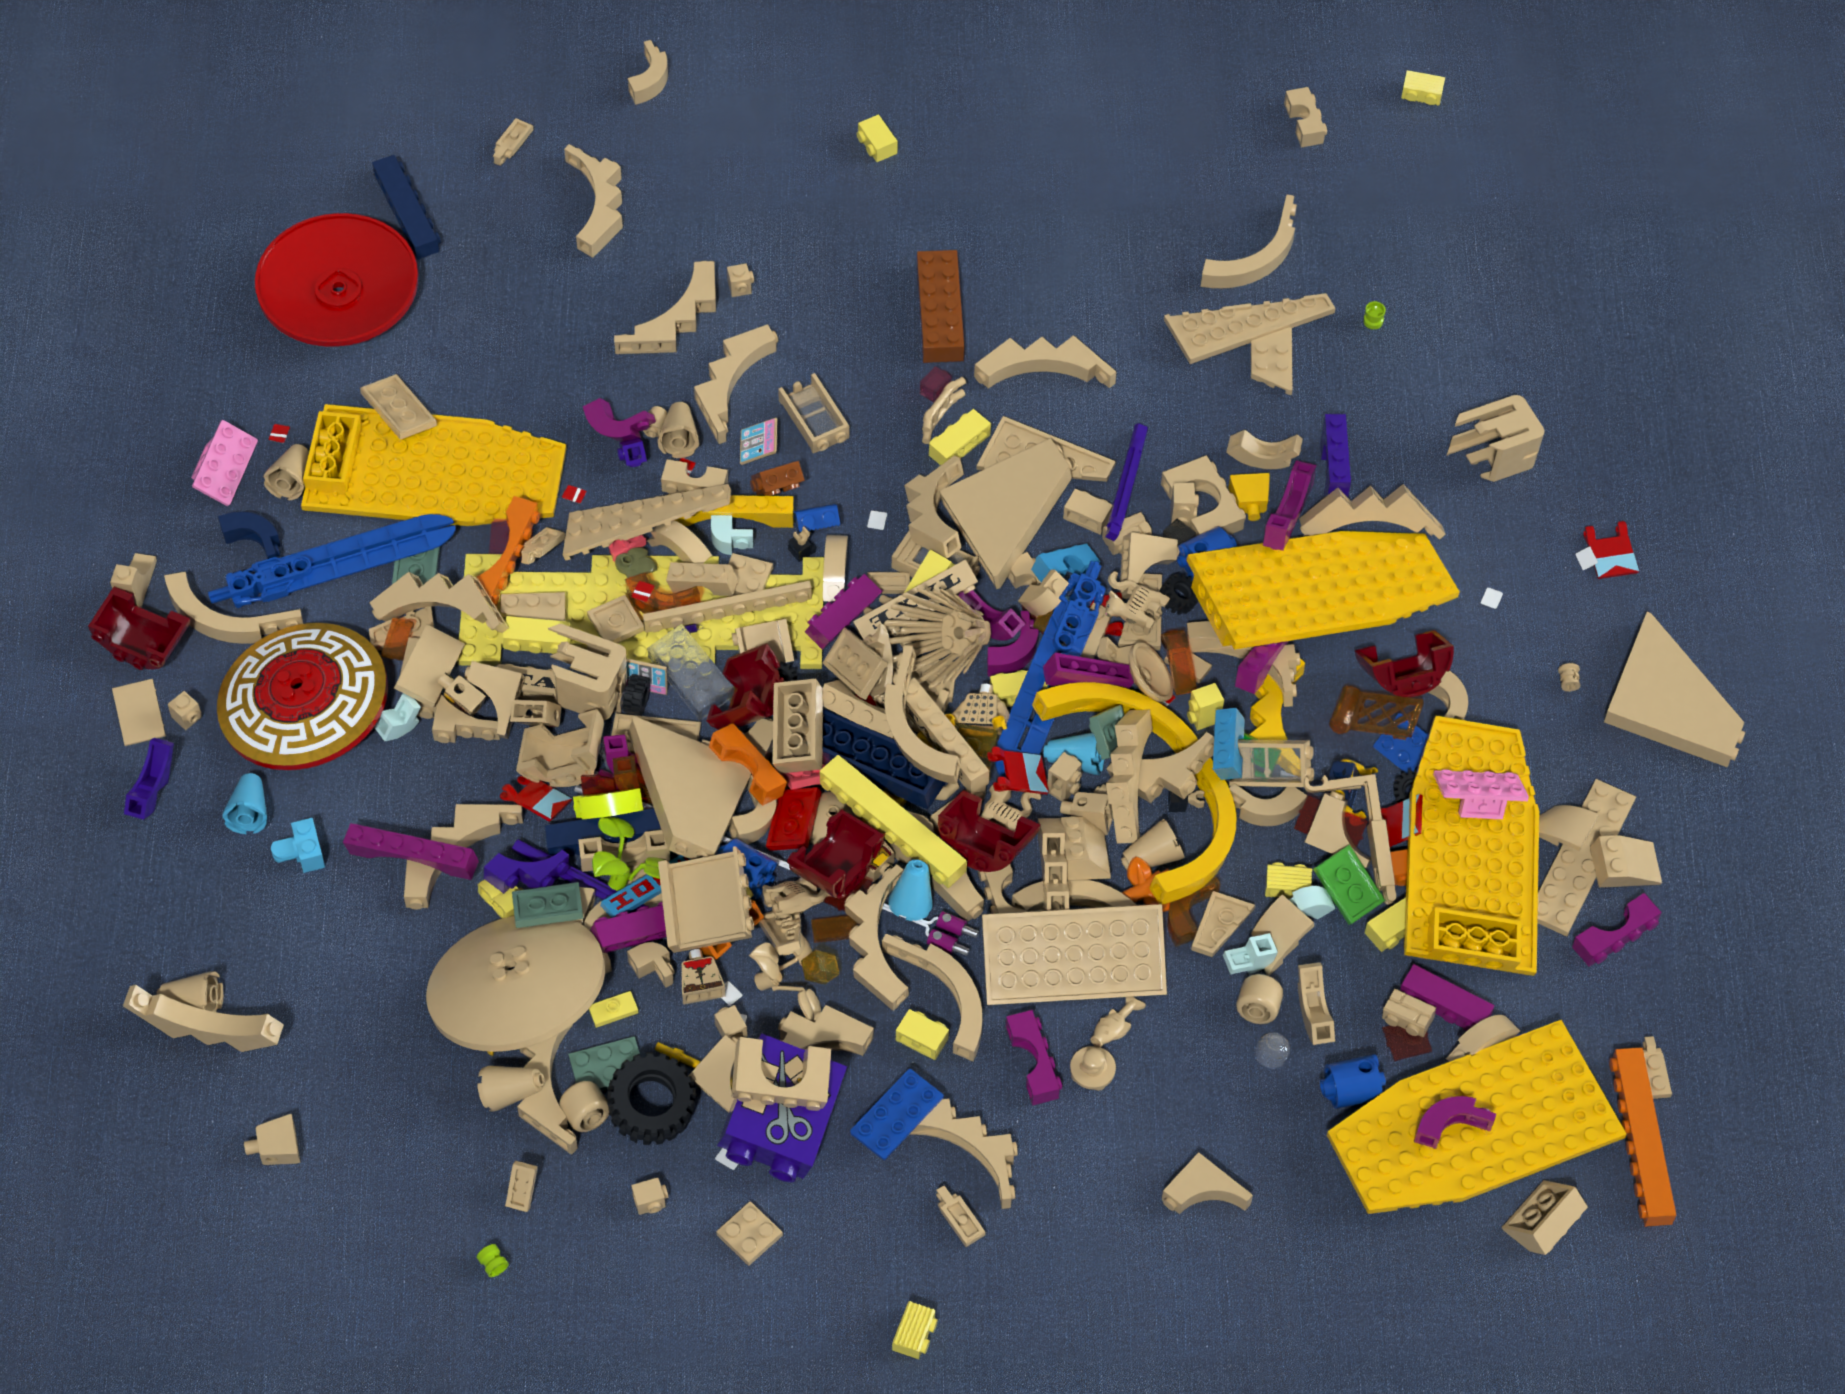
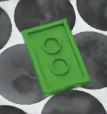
[1313,845,1385,925]

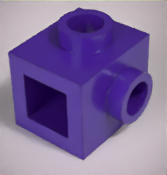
[617,438,647,467]

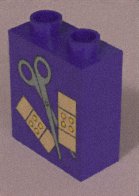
[717,1033,847,1182]

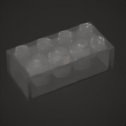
[647,624,734,721]

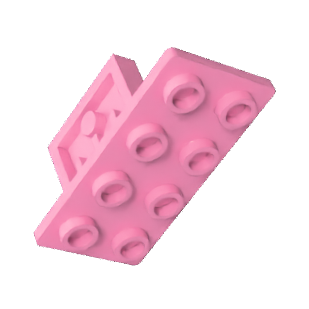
[191,420,258,506]
[1433,769,1529,819]

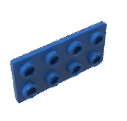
[1373,713,1429,774]
[850,1069,944,1160]

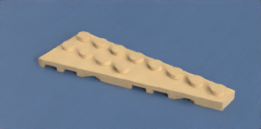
[1164,293,1335,364]
[563,484,731,561]

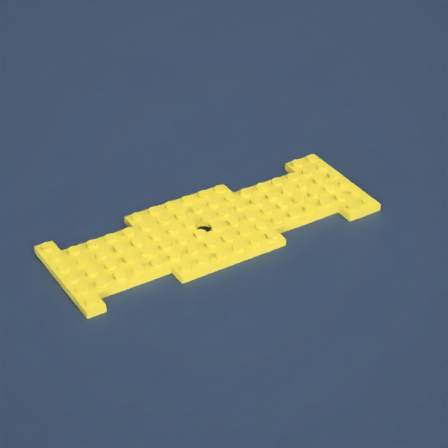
[457,554,824,669]

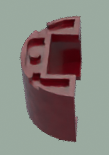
[88,586,190,670]
[1354,630,1454,697]
[706,644,784,730]
[938,790,1041,872]
[787,809,885,899]

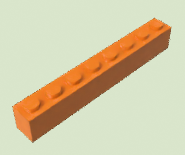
[1610,1047,1676,1227]

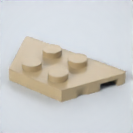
[1251,327,1292,395]

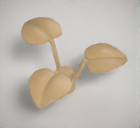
[749,933,821,1022]

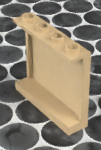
[658,846,754,953]

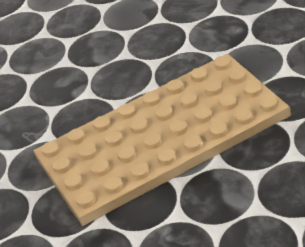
[982,904,1167,1005]

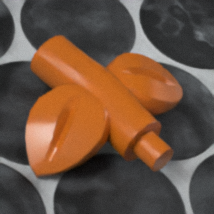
[1121,857,1170,912]

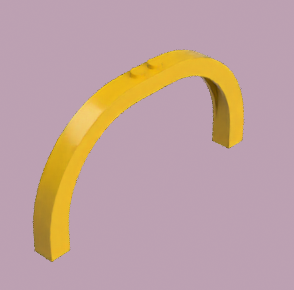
[1032,682,1237,905]

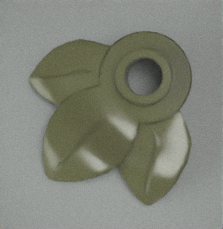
[615,547,657,583]

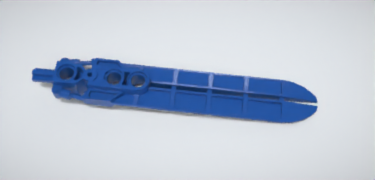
[208,514,456,608]
[995,561,1106,777]

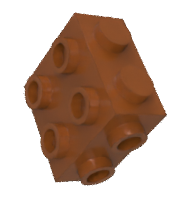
[750,461,805,496]

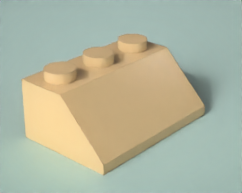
[1061,816,1111,880]
[1502,1180,1588,1255]

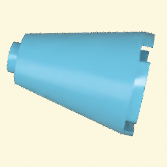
[1044,733,1105,775]
[223,773,267,834]
[888,860,933,921]

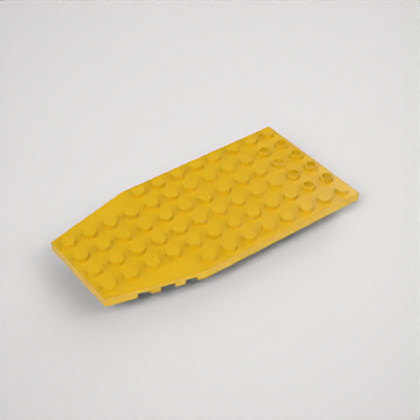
[301,404,567,526]
[1186,531,1460,650]
[1404,716,1539,976]
[1327,1020,1627,1214]

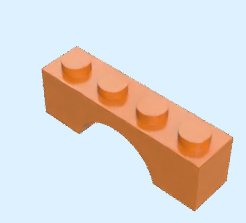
[709,723,787,806]

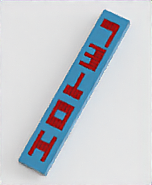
[600,855,692,918]

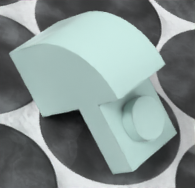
[711,515,753,555]
[374,693,421,741]
[1289,886,1335,919]
[1223,933,1278,975]

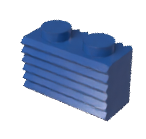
[793,504,840,532]

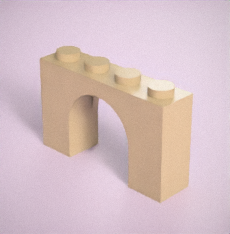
[1161,455,1246,537]
[823,679,914,739]
[731,1037,831,1111]

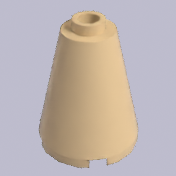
[658,402,699,458]
[263,444,309,500]
[1121,819,1185,870]
[157,971,224,1012]
[478,1066,545,1112]

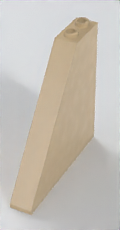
[939,438,1072,589]
[1604,612,1745,767]
[628,716,752,860]

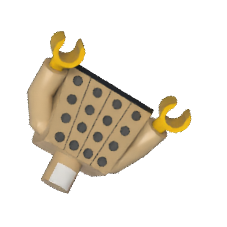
[945,684,1010,735]

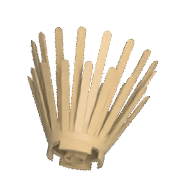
[884,588,991,688]

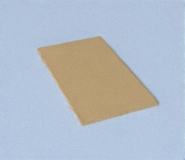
[112,679,166,746]

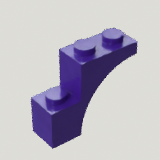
[124,738,174,820]
[484,850,569,894]

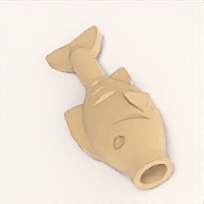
[1090,997,1146,1048]

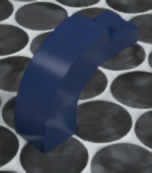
[218,512,281,559]

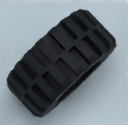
[607,1052,696,1145]

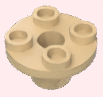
[1070,1046,1116,1091]

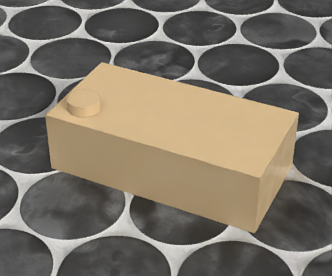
[773,679,823,773]

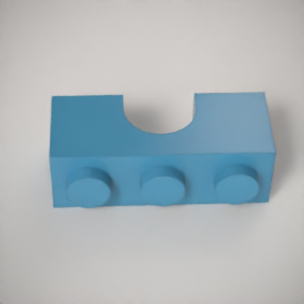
[1031,543,1101,582]
[1213,708,1245,780]

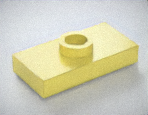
[588,991,638,1028]

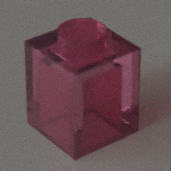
[920,366,951,403]

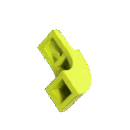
[573,788,643,819]

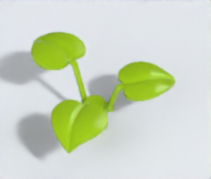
[592,817,664,891]

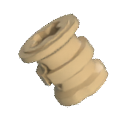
[1558,663,1580,692]

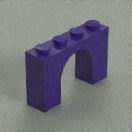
[1320,414,1351,498]

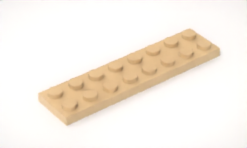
[1537,779,1636,936]

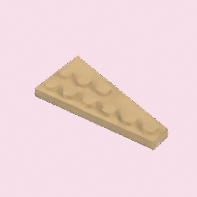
[976,416,1116,482]

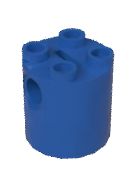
[1177,526,1237,582]
[716,838,777,901]
[1320,1054,1386,1109]

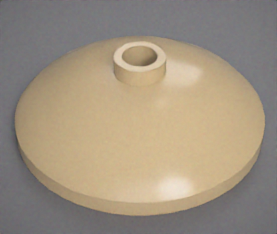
[1129,642,1173,702]
[810,792,862,845]

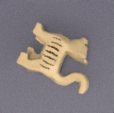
[1105,571,1170,636]
[981,785,1041,832]
[762,877,837,916]

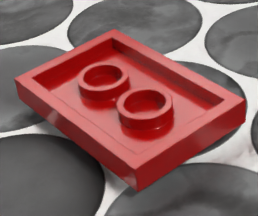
[766,787,821,851]

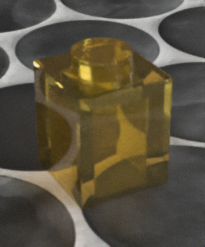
[801,950,840,985]

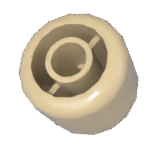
[1236,974,1283,1024]
[559,1081,609,1132]

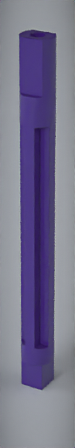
[1105,423,1148,541]
[512,840,647,913]

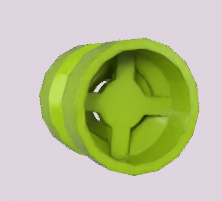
[1363,301,1386,330]
[476,1244,509,1277]

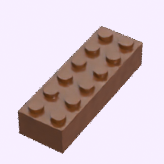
[917,250,964,363]

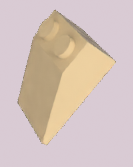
[1590,836,1662,888]

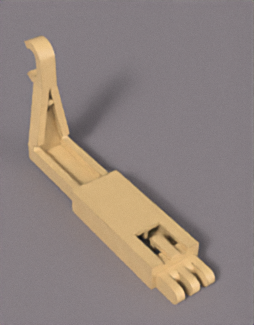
[1303,774,1396,905]

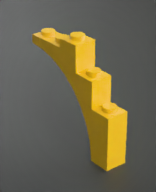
[1249,659,1305,777]

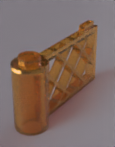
[1329,686,1424,740]

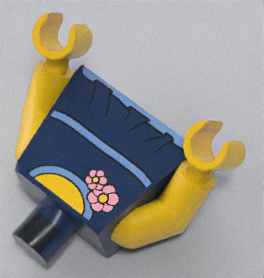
[1327,759,1378,826]

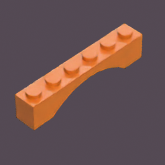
[476,496,540,606]

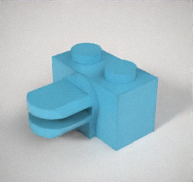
[271,818,325,873]

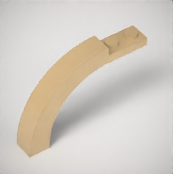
[1201,195,1297,289]
[164,572,303,644]
[885,645,961,785]
[1012,880,1136,912]
[882,934,982,1062]

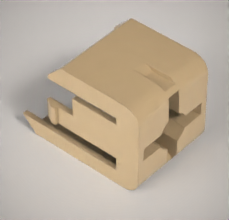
[1446,395,1544,482]
[548,624,627,720]

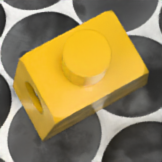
[1228,473,1270,521]

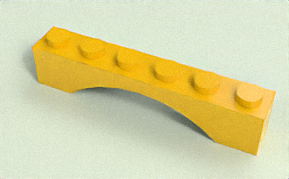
[668,494,794,528]

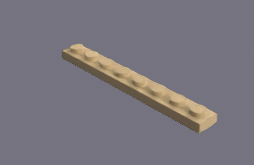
[643,581,812,633]

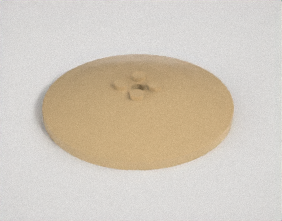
[426,916,605,1052]

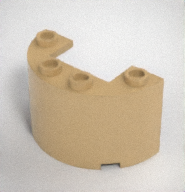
[516,709,604,787]

